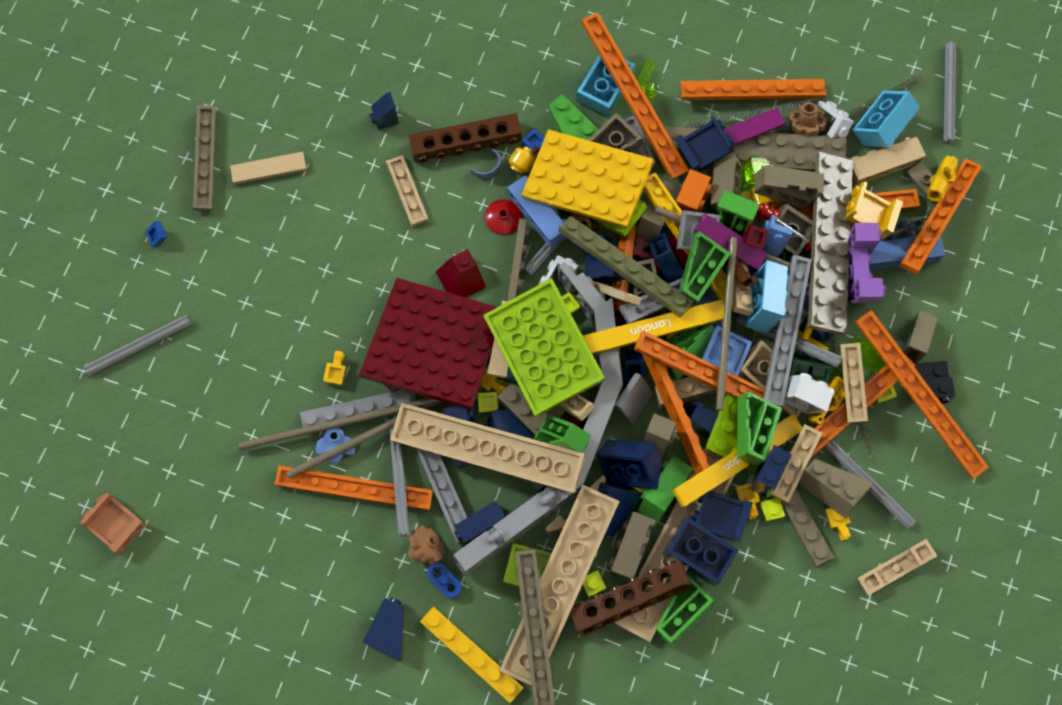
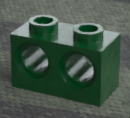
[789,353,833,384]

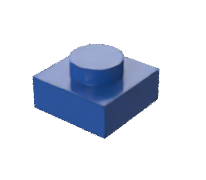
[522,129,544,155]
[145,221,167,247]

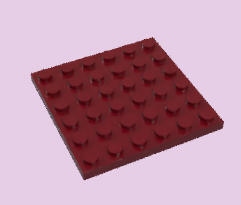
[359,278,497,410]

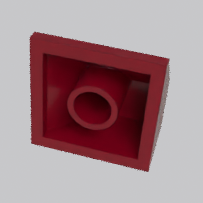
[436,249,486,298]

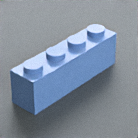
[507,175,567,249]
[869,235,945,270]

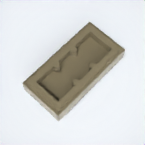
[906,161,933,201]

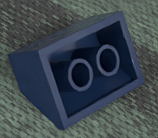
[596,440,662,490]

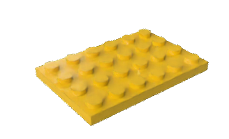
[521,129,654,229]

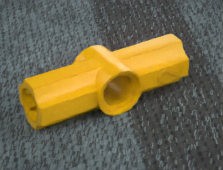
[927,155,959,202]

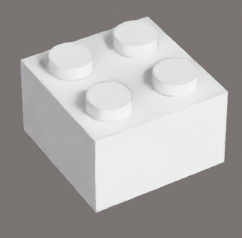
[784,373,834,414]

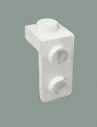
[818,101,854,139]
[539,255,578,284]

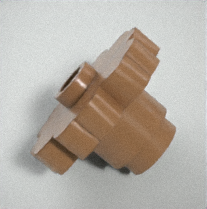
[789,103,827,137]
[408,526,445,565]

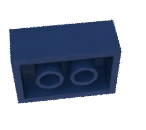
[663,517,738,586]

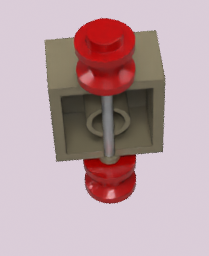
[756,202,813,256]

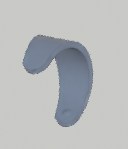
[470,148,501,180]

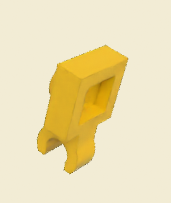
[323,351,347,386]
[480,366,510,394]
[735,483,760,520]
[824,508,851,541]

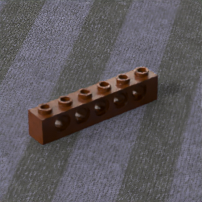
[409,113,522,163]
[570,560,692,637]

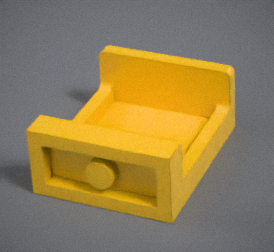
[845,181,903,239]

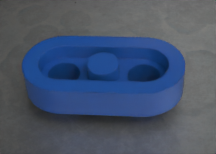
[427,563,461,598]

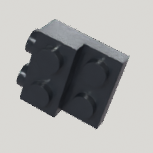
[913,361,955,404]

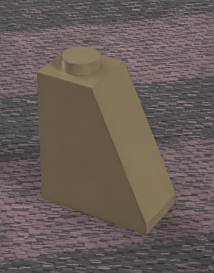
[902,311,938,363]

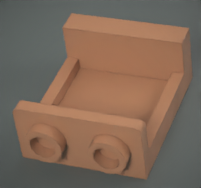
[80,493,147,555]

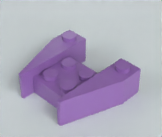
[848,223,886,303]

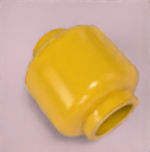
[509,146,536,175]

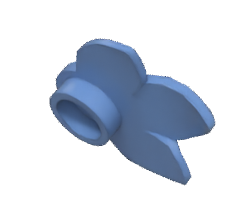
[316,427,355,465]

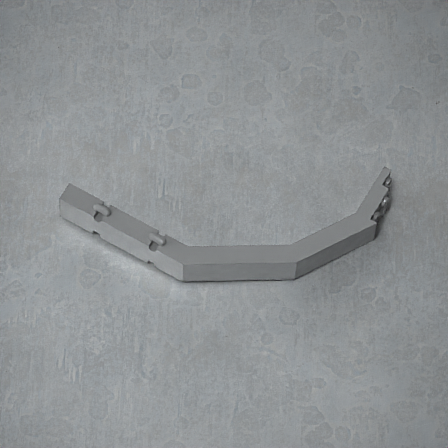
[453,262,623,577]

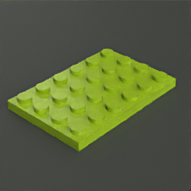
[483,278,606,417]

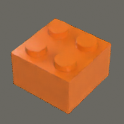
[676,169,712,213]

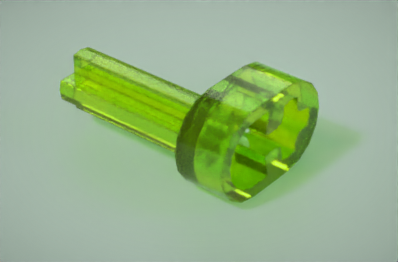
[637,59,658,99]

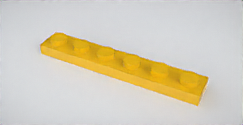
[420,607,524,704]

